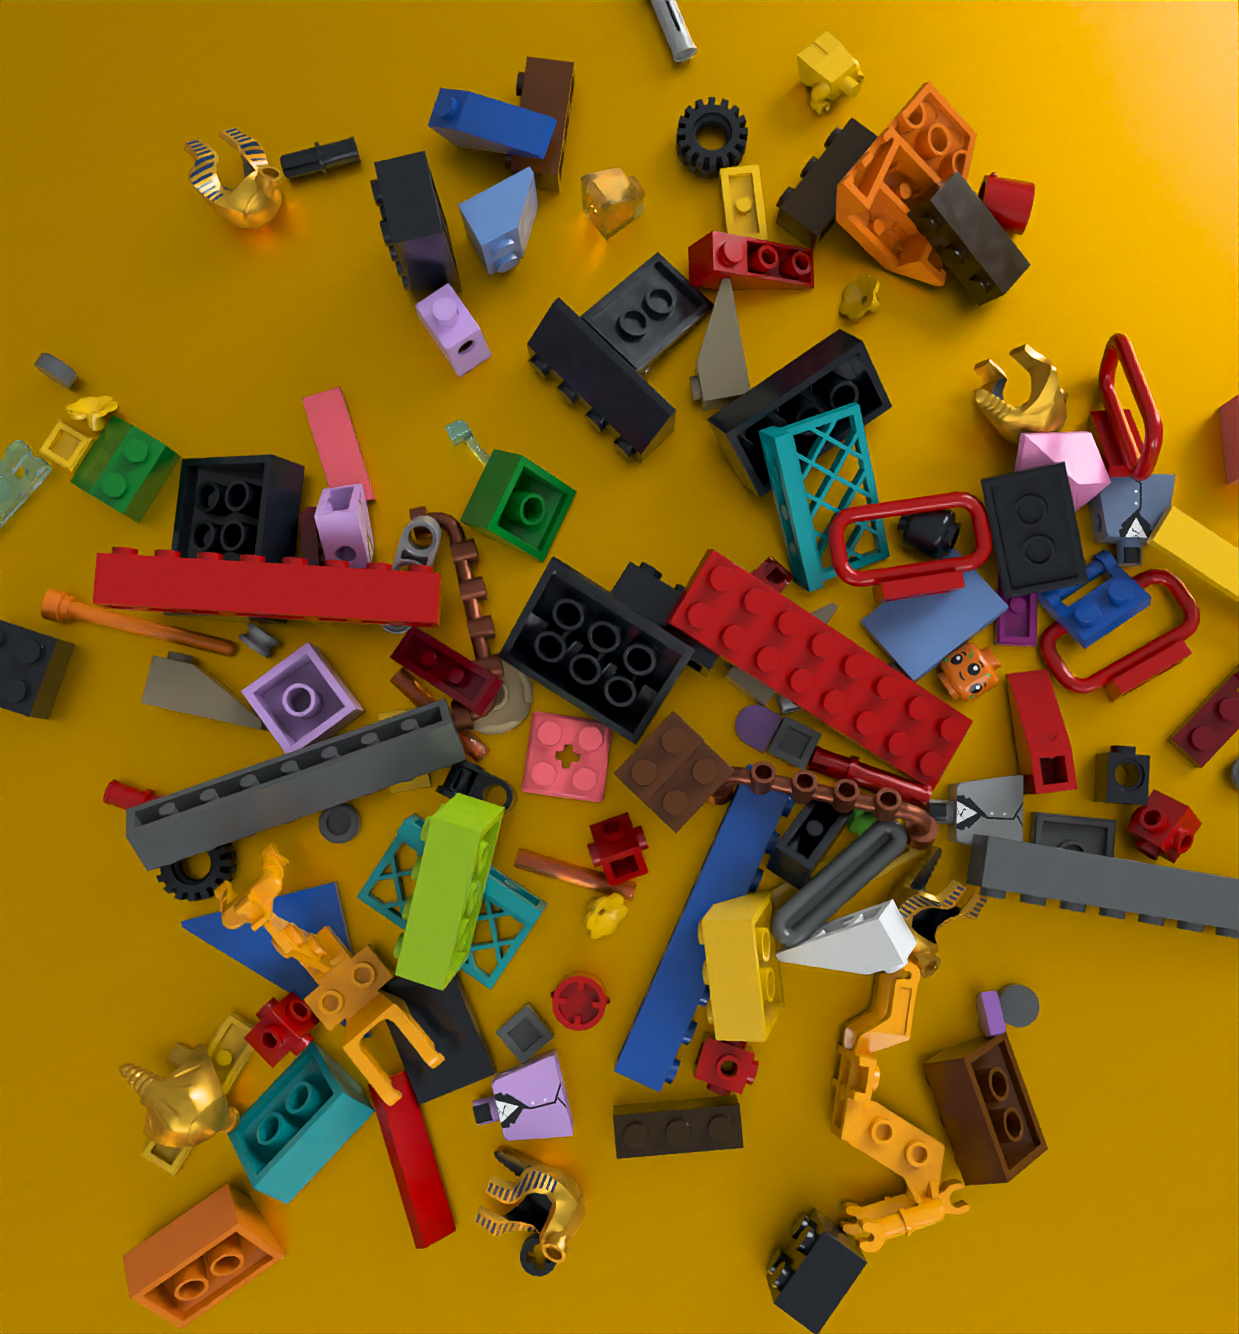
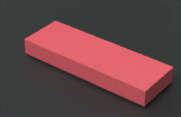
[302,387,376,504]

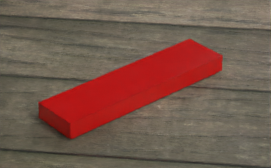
[368,1070,456,1249]

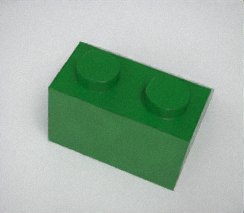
[70,415,181,523]
[460,449,577,562]

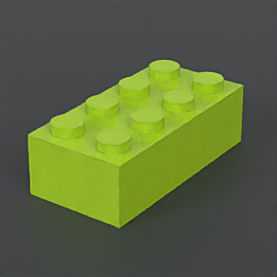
[393,793,505,991]

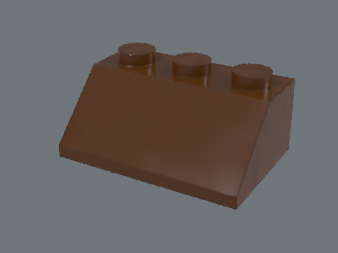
[923,1031,1048,1186]

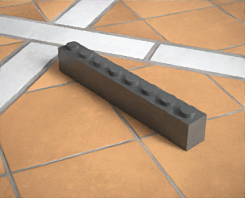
[126,698,466,871]
[966,834,1239,939]

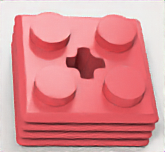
[522,711,613,802]

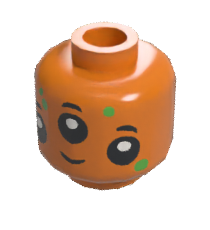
[937,642,1001,702]

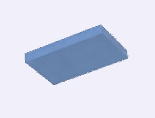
[861,548,1008,683]

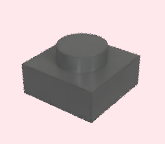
[766,715,822,770]
[496,1003,555,1064]

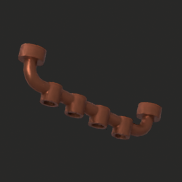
[409,506,505,733]
[707,761,939,850]

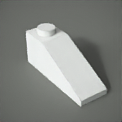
[775,899,917,975]

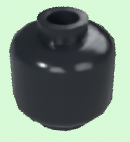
[897,509,961,559]

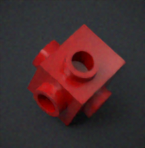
[1126,789,1202,863]
[587,812,649,887]
[244,991,320,1068]
[692,1031,759,1097]

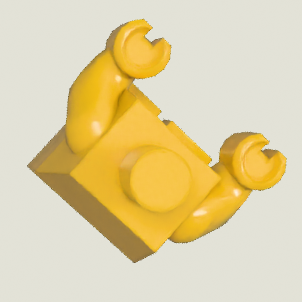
[797,31,864,115]

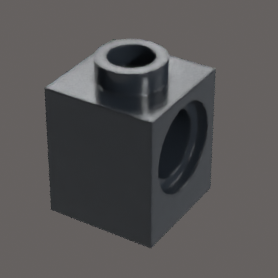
[1093,745,1150,805]

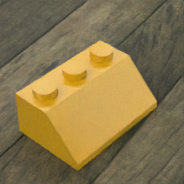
[698,890,785,1042]

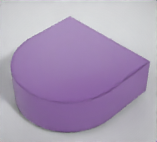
[735,705,783,753]
[976,991,1006,1037]

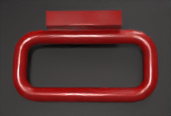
[1087,333,1163,481]
[828,491,992,604]
[1040,568,1200,702]

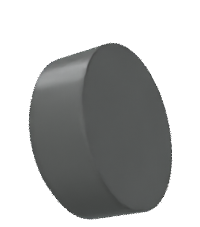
[34,353,77,388]
[319,803,362,844]
[998,984,1039,1027]

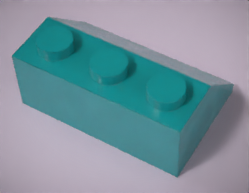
[227,1041,375,1204]

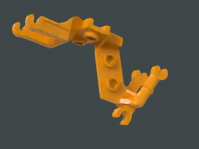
[214,842,445,1106]
[830,962,970,1253]

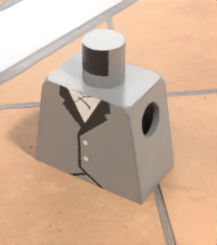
[925,775,1023,846]

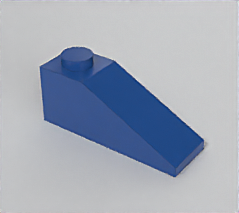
[428,88,557,159]

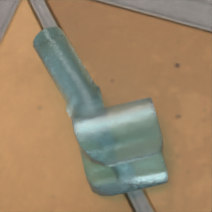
[445,420,490,466]

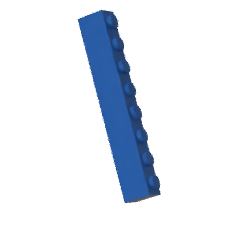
[614,764,795,1092]

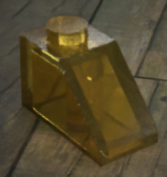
[580,167,645,241]

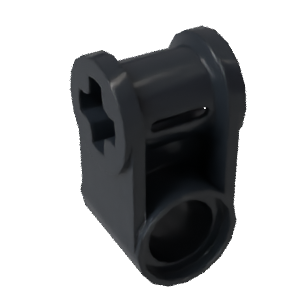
[436,760,518,815]

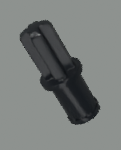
[280,136,361,179]

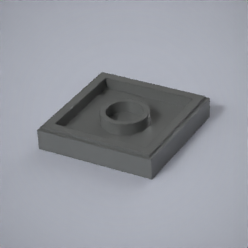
[1029,812,1116,857]

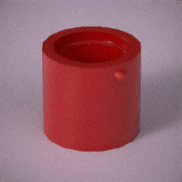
[977,172,1035,235]
[550,970,611,1031]

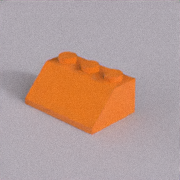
[123,1183,286,1329]

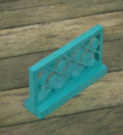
[759,402,890,592]
[357,813,548,990]

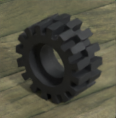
[676,97,748,178]
[156,842,237,901]

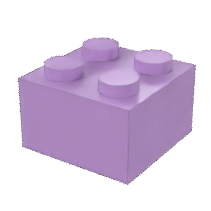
[241,642,365,754]

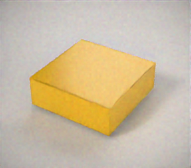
[38,419,96,474]

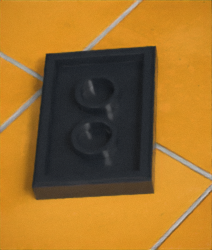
[580,252,714,374]
[980,461,1089,599]
[381,973,497,1105]

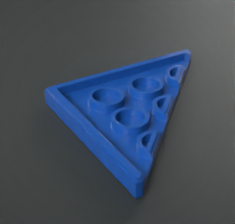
[181,881,373,1039]

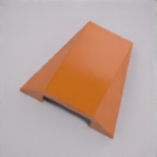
[835,81,977,287]

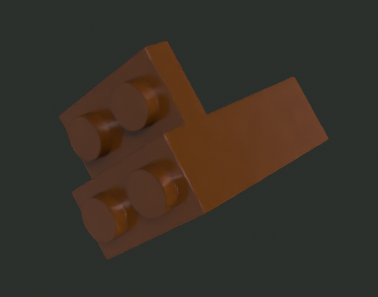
[614,711,735,833]

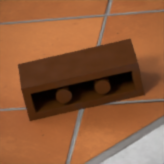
[505,56,575,192]

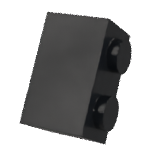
[766,800,853,890]

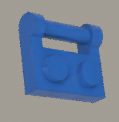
[1038,549,1151,649]

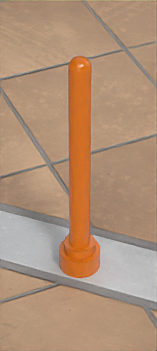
[41,588,236,656]

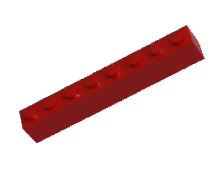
[93,547,443,628]

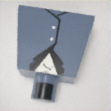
[1088,474,1175,567]

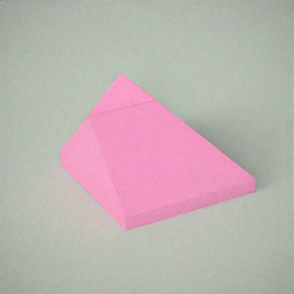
[1014,431,1111,513]

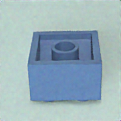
[458,166,539,275]

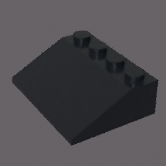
[163,454,305,624]
[498,556,697,745]

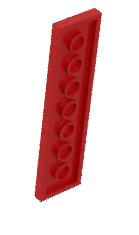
[665,549,973,791]

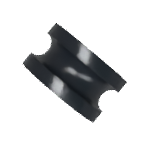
[520,1233,556,1277]

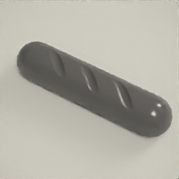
[770,819,907,946]

